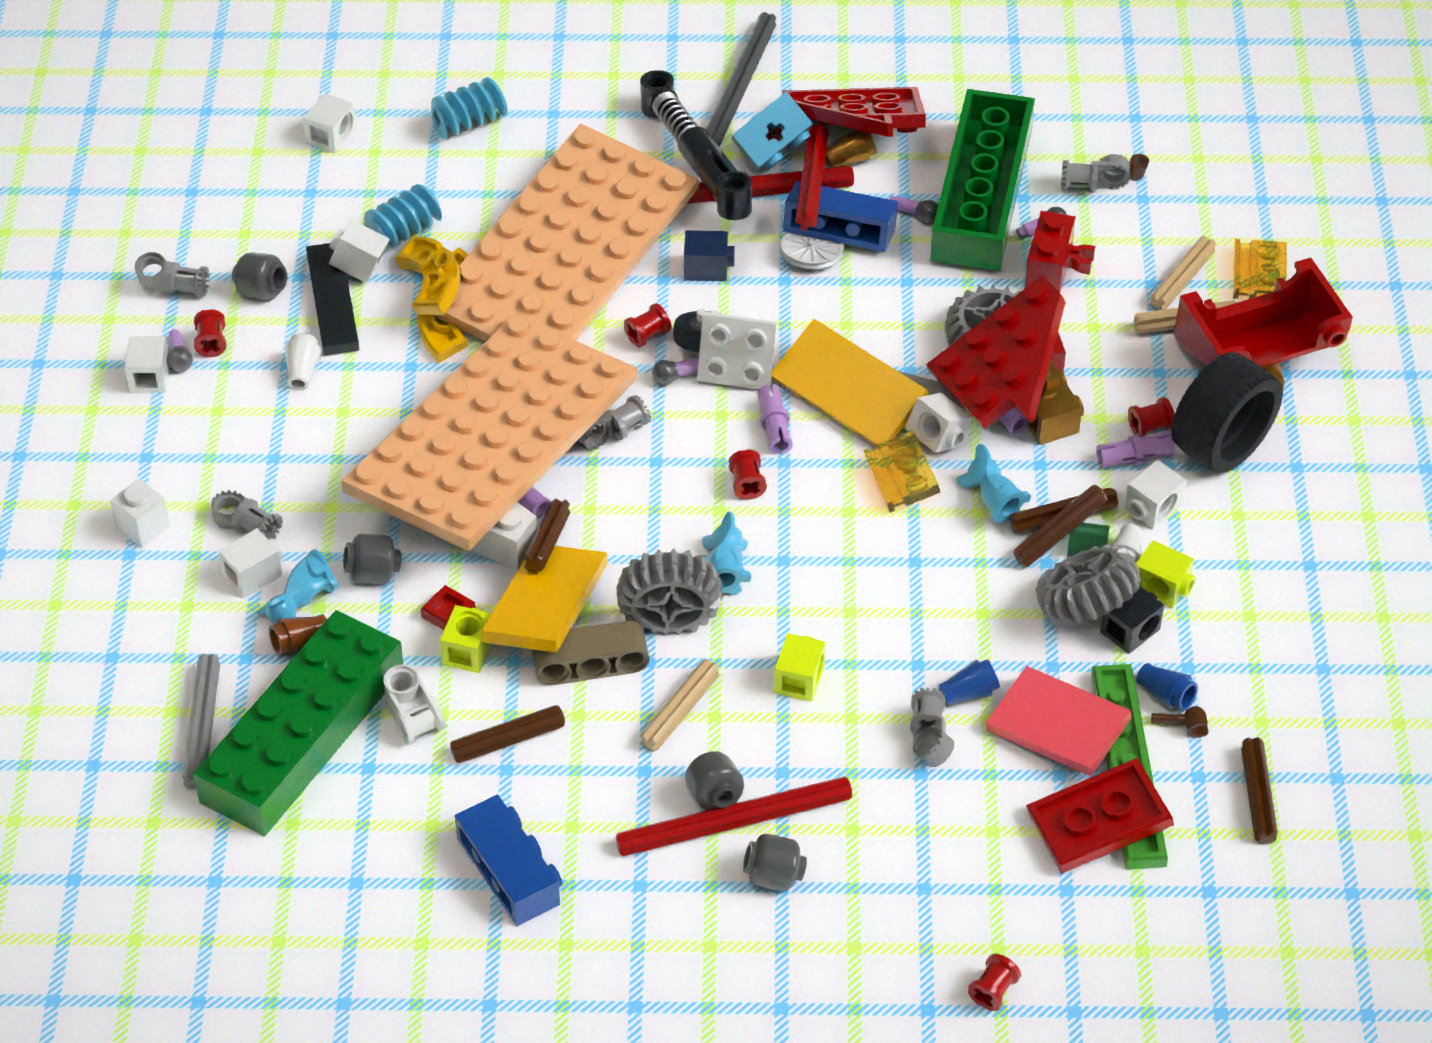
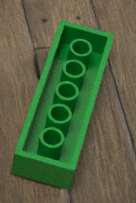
[930,89,1035,271]
[193,610,404,837]

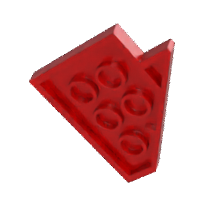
[782,87,926,137]
[926,276,1066,430]

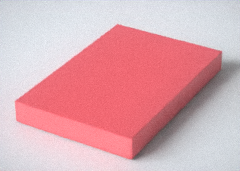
[985,665,1132,777]

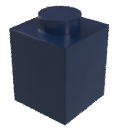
[684,230,735,281]

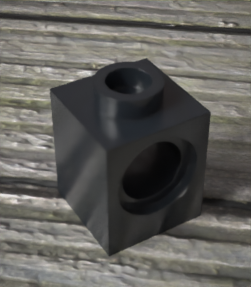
[1100,586,1164,654]

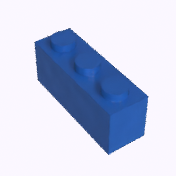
[783,181,898,252]
[454,794,563,927]

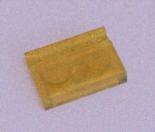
[1233,238,1287,299]
[863,430,941,513]

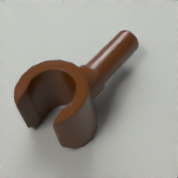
[1099,153,1149,181]
[1151,706,1209,738]

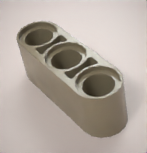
[531,621,650,685]

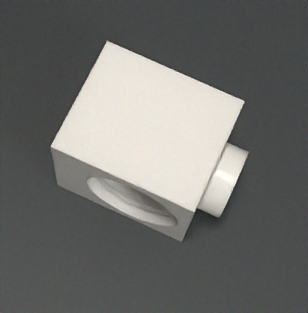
[303,93,356,153]
[905,393,972,453]
[1125,460,1187,529]

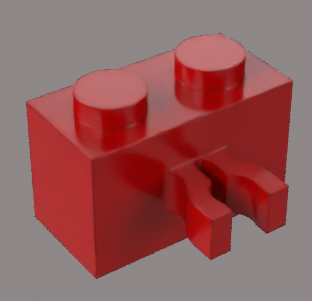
[1025,210,1096,292]

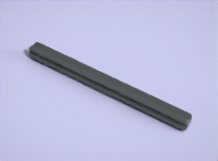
[706,12,777,147]

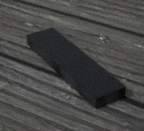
[306,243,360,355]

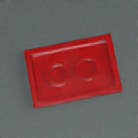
[1026,758,1174,874]

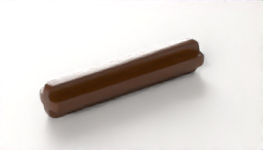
[1013,484,1108,567]
[1009,488,1119,534]
[524,498,571,572]
[450,705,565,763]
[1241,737,1278,844]

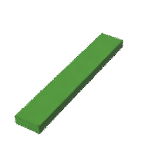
[1091,664,1168,870]

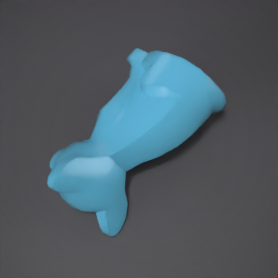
[956,444,1032,523]
[702,511,752,595]
[257,549,338,624]

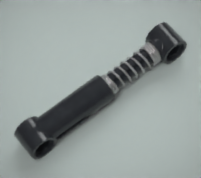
[640,70,752,221]

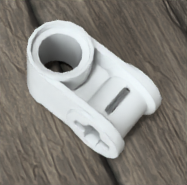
[383,665,446,744]

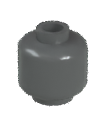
[232,252,288,300]
[343,533,402,585]
[685,751,745,810]
[743,834,807,892]

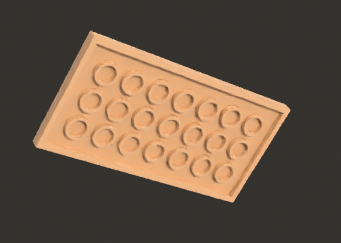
[435,123,699,342]
[341,314,638,551]

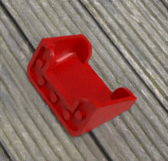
[1174,257,1353,368]

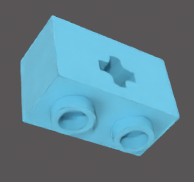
[731,91,813,171]

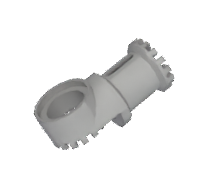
[1061,154,1130,191]
[134,252,210,298]
[578,395,652,450]
[211,489,283,539]
[910,687,955,767]

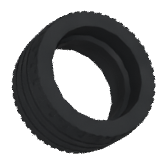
[1171,352,1283,473]

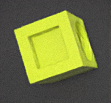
[1136,540,1196,609]
[440,605,492,673]
[774,633,826,702]

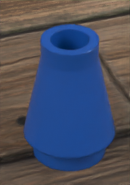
[937,659,1000,706]
[1136,663,1198,711]

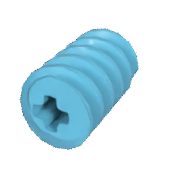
[431,77,508,139]
[364,184,442,253]

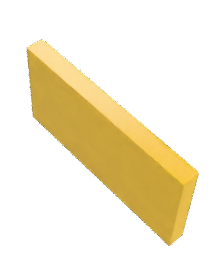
[771,319,929,452]
[481,546,608,653]

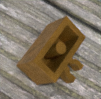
[1027,360,1084,445]

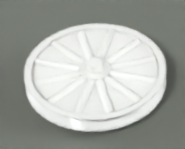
[780,232,844,269]

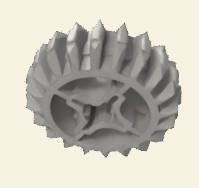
[944,284,1021,347]
[1035,545,1142,626]
[616,548,723,636]

